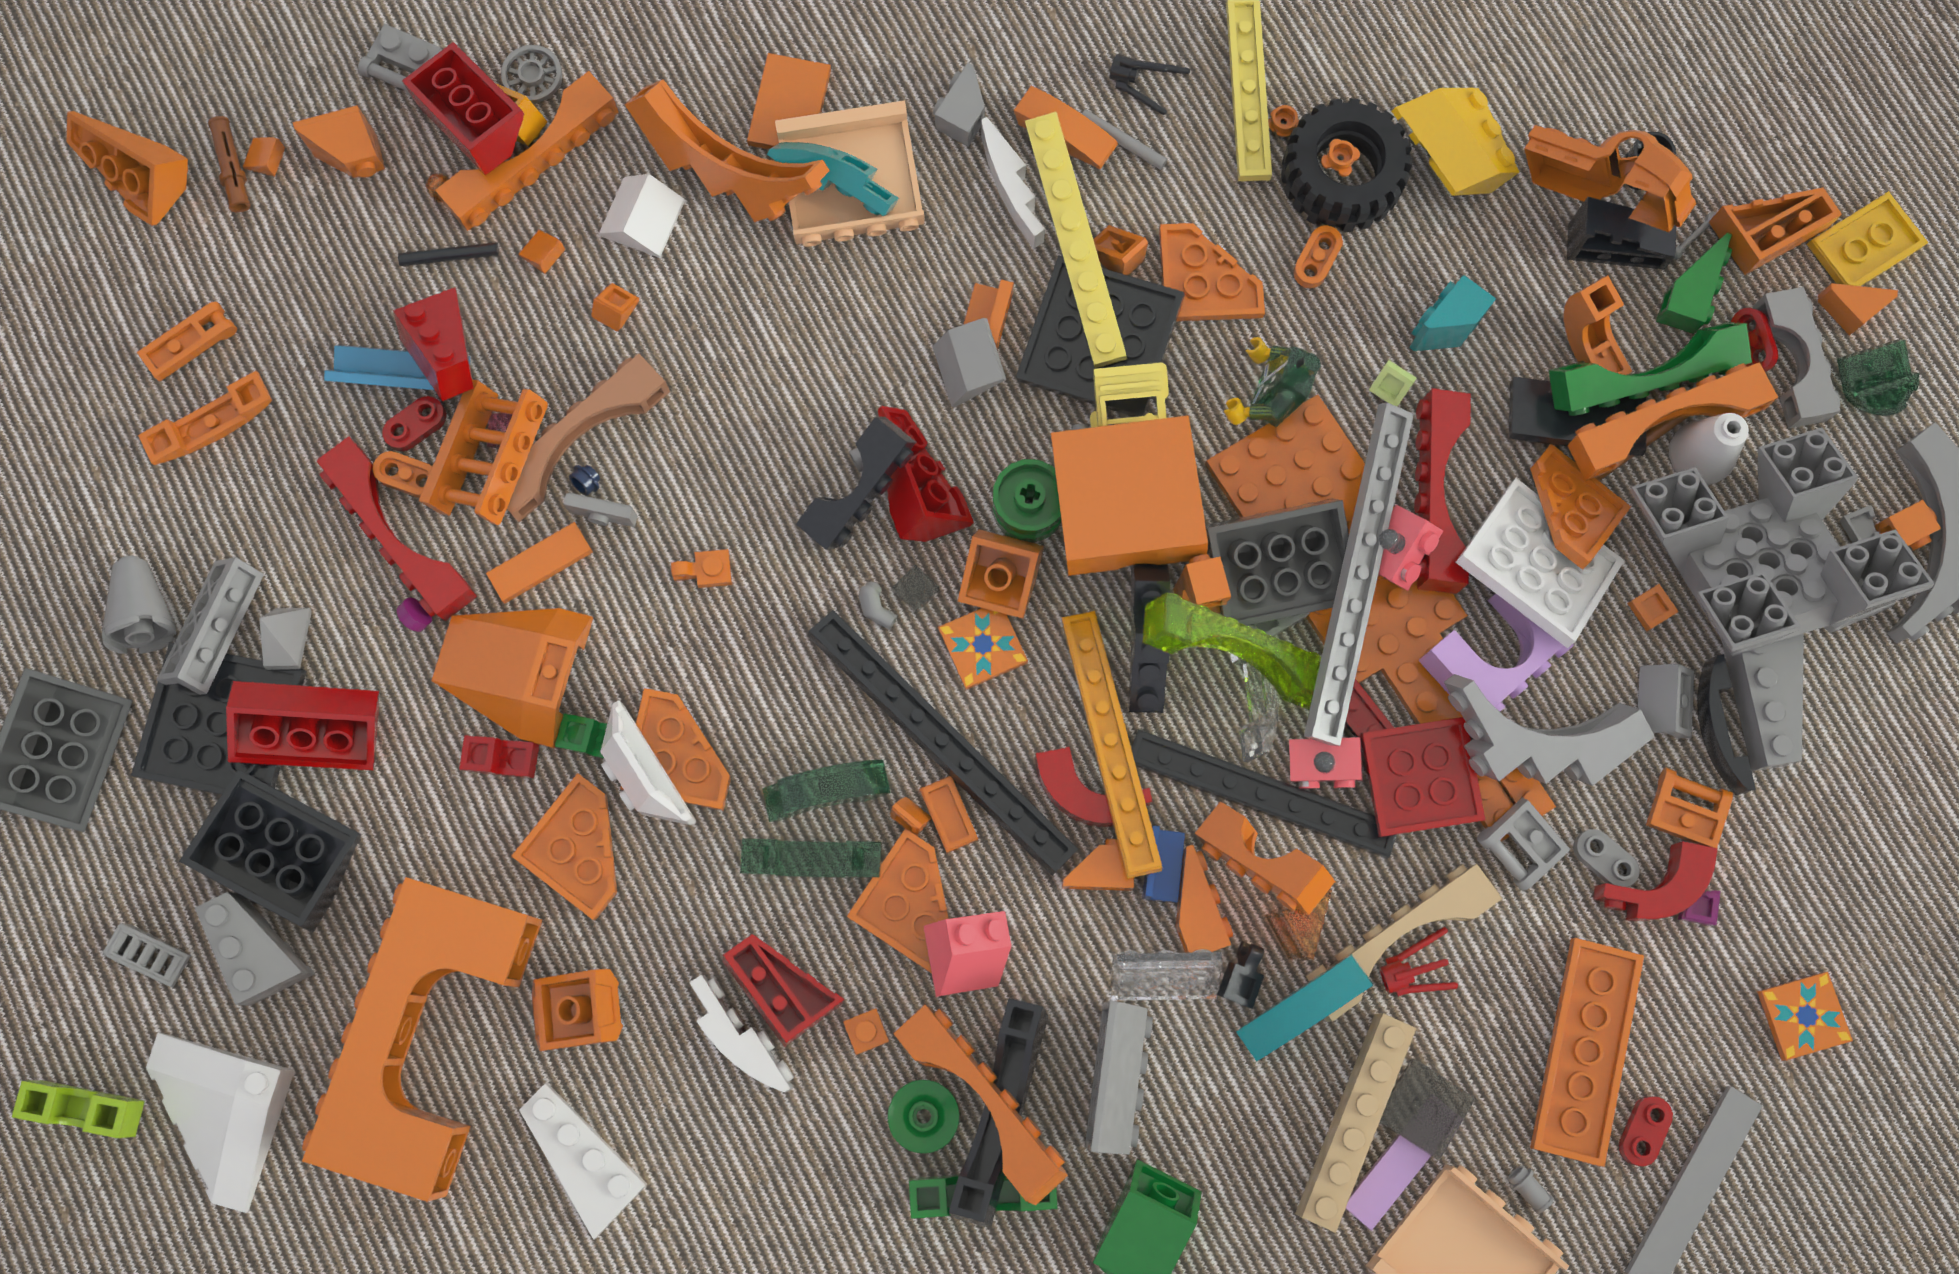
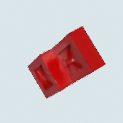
[459,735,539,779]

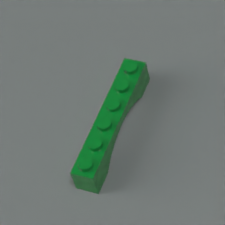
[1548,322,1752,416]

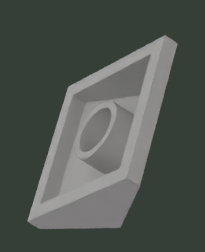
[933,318,1006,407]

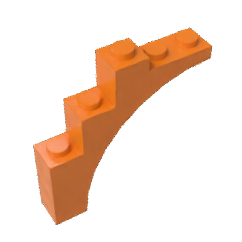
[624,79,830,222]

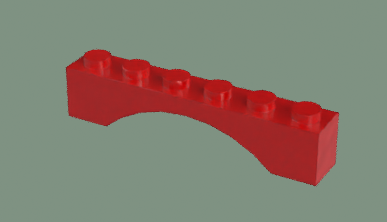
[1414,388,1471,594]
[316,436,478,621]

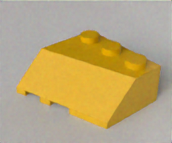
[1391,88,1519,196]

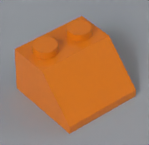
[957,529,1044,619]

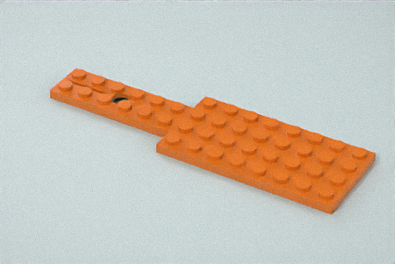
[1205,394,1556,842]

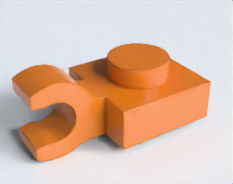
[671,549,732,588]

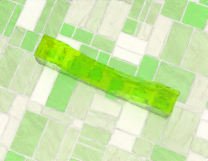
[1143,592,1322,710]

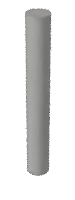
[1082,109,1168,170]

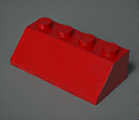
[402,42,525,176]
[226,681,379,771]

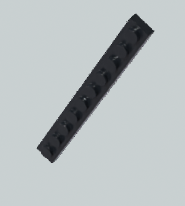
[807,610,1078,876]

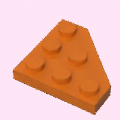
[1159,223,1265,321]
[1530,444,1631,570]
[620,688,731,811]
[511,773,617,921]
[847,828,949,974]

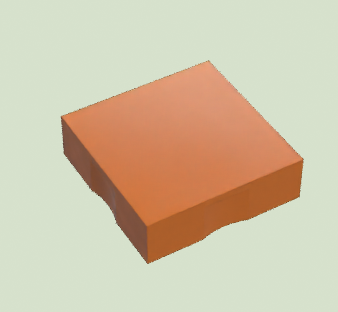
[1051,415,1208,576]

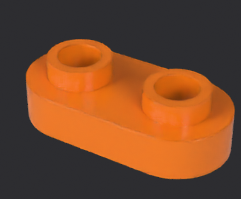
[1294,225,1343,288]
[373,451,433,498]

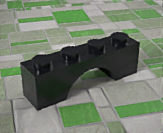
[796,417,916,550]

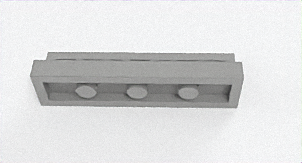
[157,557,264,695]

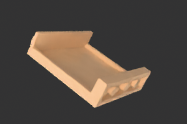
[775,100,924,247]
[1366,1165,1569,1274]

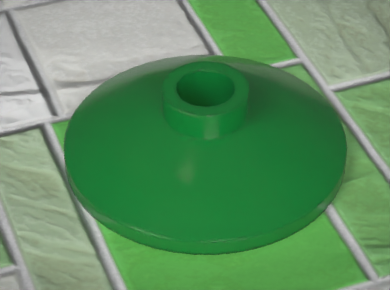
[888,1080,959,1154]

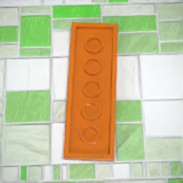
[1530,938,1644,1167]

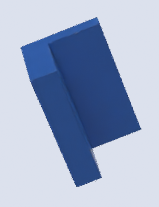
[1142,826,1185,903]

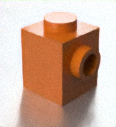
[1874,500,1941,551]

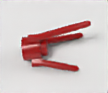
[1379,927,1458,997]

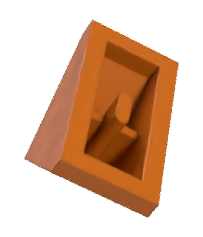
[1093,225,1148,275]
[1818,283,1898,336]

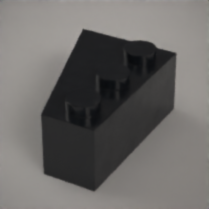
[1567,197,1676,270]

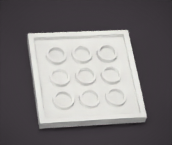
[1456,478,1625,648]

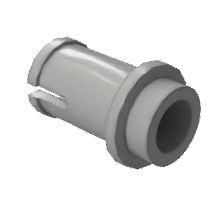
[1507,1165,1554,1214]

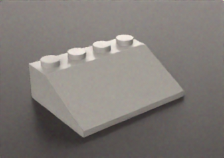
[1084,1000,1153,1155]

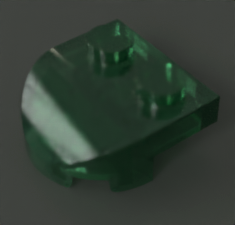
[1837,339,1919,416]

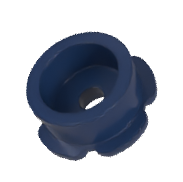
[569,465,600,496]

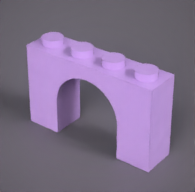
[1418,593,1574,711]

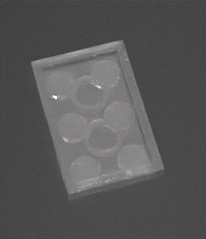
[1110,949,1223,1001]

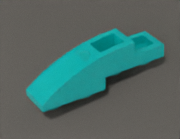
[767,142,899,216]

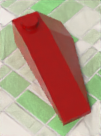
[878,405,974,542]

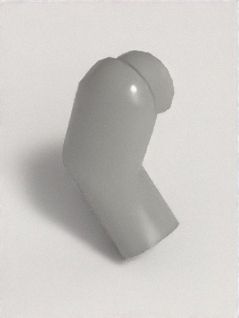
[858,581,898,630]

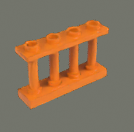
[419,379,548,525]

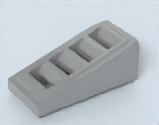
[103,923,191,987]

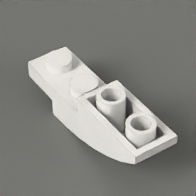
[690,975,794,1092]

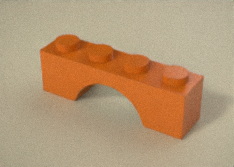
[1194,801,1336,915]

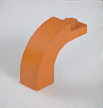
[1564,275,1632,375]

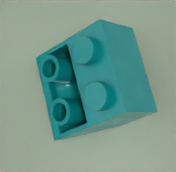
[1409,275,1496,351]

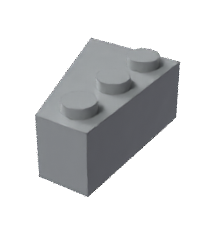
[195,892,315,1006]

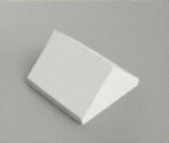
[599,174,685,258]

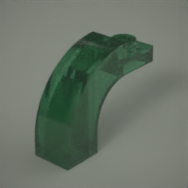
[762,760,891,822]

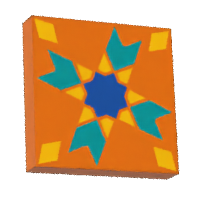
[938,608,1028,690]
[1757,972,1853,1061]

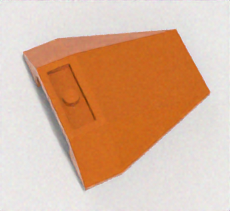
[431,608,593,748]

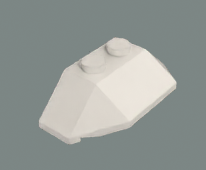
[601,700,697,825]

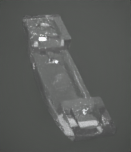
[1228,624,1279,762]

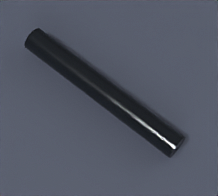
[398,242,499,266]

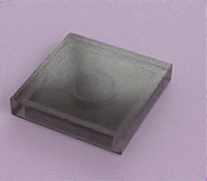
[1379,1058,1476,1160]

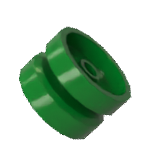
[992,459,1062,543]

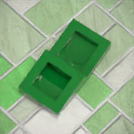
[555,713,607,759]

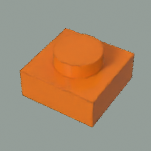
[1627,584,1679,632]
[843,1008,889,1055]

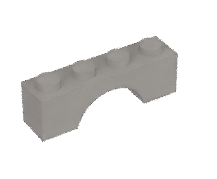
[1753,287,1840,429]

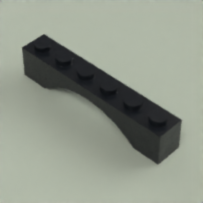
[949,998,1049,1228]

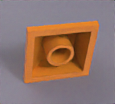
[292,105,386,178]

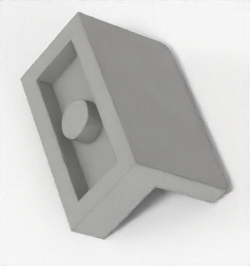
[1638,664,1694,738]

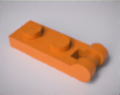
[137,302,237,382]

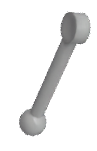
[1674,211,1717,260]

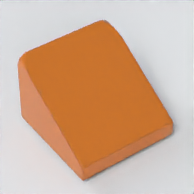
[243,137,285,177]
[519,230,565,274]
[591,283,640,331]
[890,797,931,836]

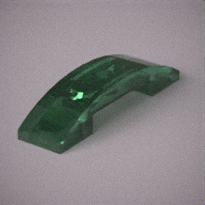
[740,838,882,878]

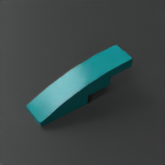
[1236,954,1373,1061]

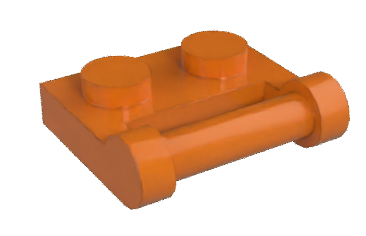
[1646,767,1733,848]

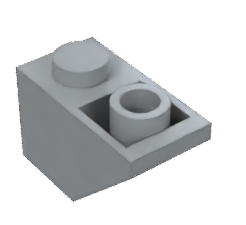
[933,63,985,147]

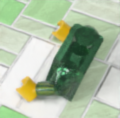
[1224,337,1321,427]

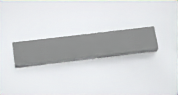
[1624,1086,1763,1274]

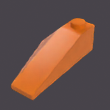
[66,111,188,226]

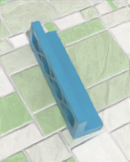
[324,345,470,390]

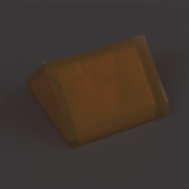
[1265,889,1332,961]

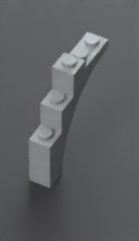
[1887,422,1959,643]
[1444,674,1655,786]

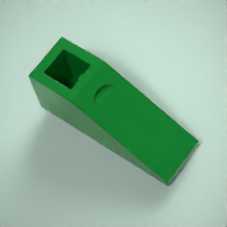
[1656,233,1732,334]

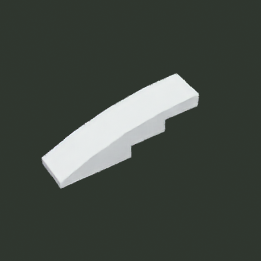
[981,116,1045,249]

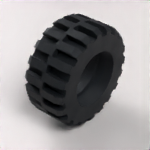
[1281,98,1413,232]

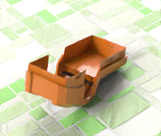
[1524,125,1696,233]

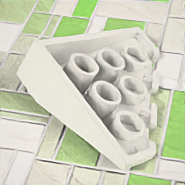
[146,1033,295,1213]

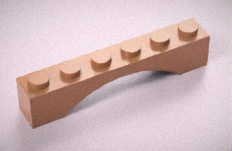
[507,353,670,522]

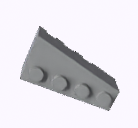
[1722,633,1804,771]

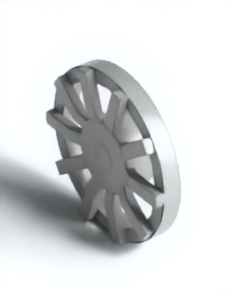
[501,45,562,104]

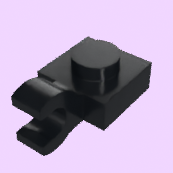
[1217,941,1264,1009]

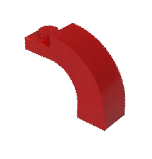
[1034,747,1153,827]
[1593,841,1718,921]

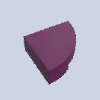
[1678,890,1721,926]

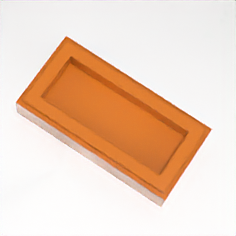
[919,776,978,854]

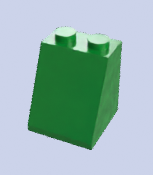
[1093,1159,1202,1274]

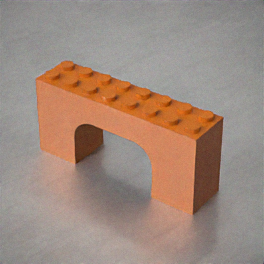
[302,877,543,1202]

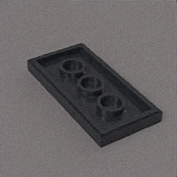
[1509,376,1646,457]

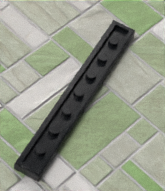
[1131,729,1397,859]

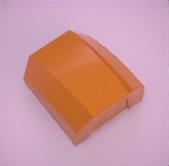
[532,969,623,1051]

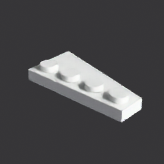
[519,1083,647,1240]

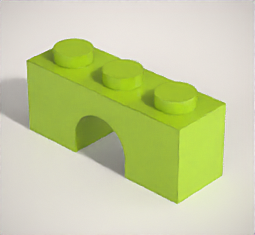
[12,1080,145,1138]

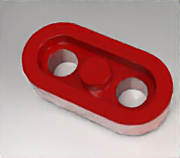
[1731,308,1778,372]
[382,396,447,452]
[1619,1096,1673,1166]

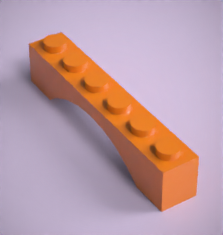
[435,71,619,231]
[1567,362,1778,481]
[893,1005,1068,1205]

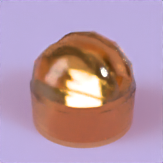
[426,173,450,203]

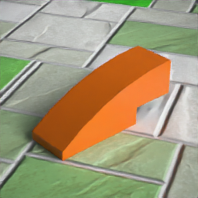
[1014,85,1118,169]

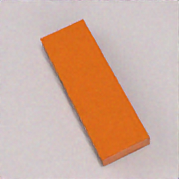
[486,522,593,604]

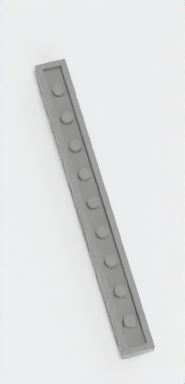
[1304,403,1414,746]

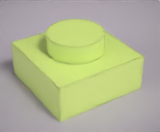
[1369,360,1417,407]

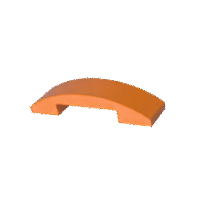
[138,370,272,465]

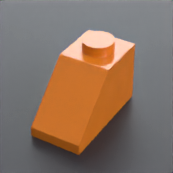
[1062,839,1134,891]

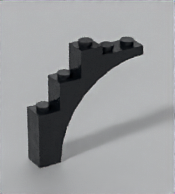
[1128,564,1171,713]

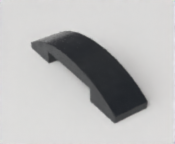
[1697,654,1756,795]

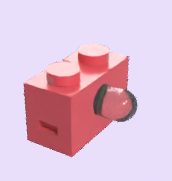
[1378,505,1443,591]
[1289,737,1363,789]

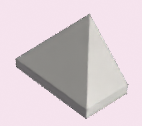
[259,608,312,670]

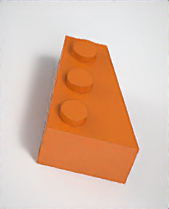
[1709,187,1842,275]

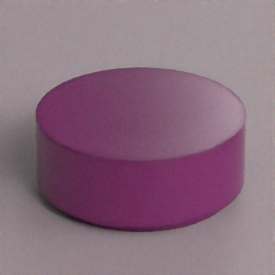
[397,597,432,632]

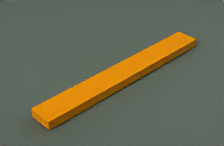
[1062,611,1163,879]

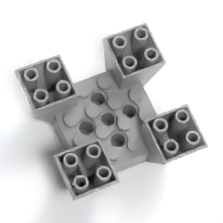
[1630,427,1935,656]

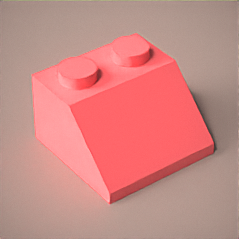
[924,911,1011,997]

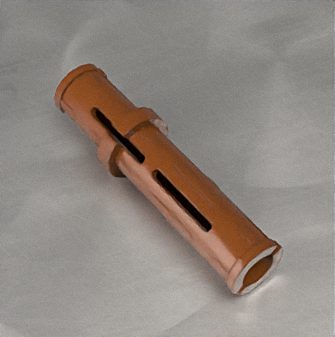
[208,116,251,213]

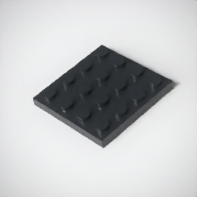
[1016,255,1185,417]
[131,642,307,795]

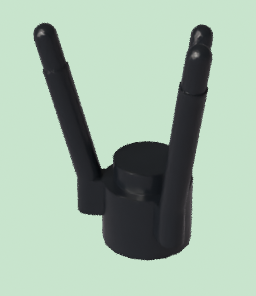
[1109,54,1190,115]

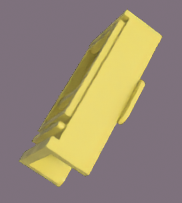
[1090,362,1169,428]

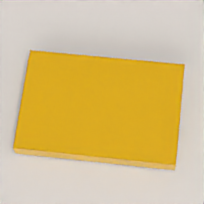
[1806,191,1929,286]

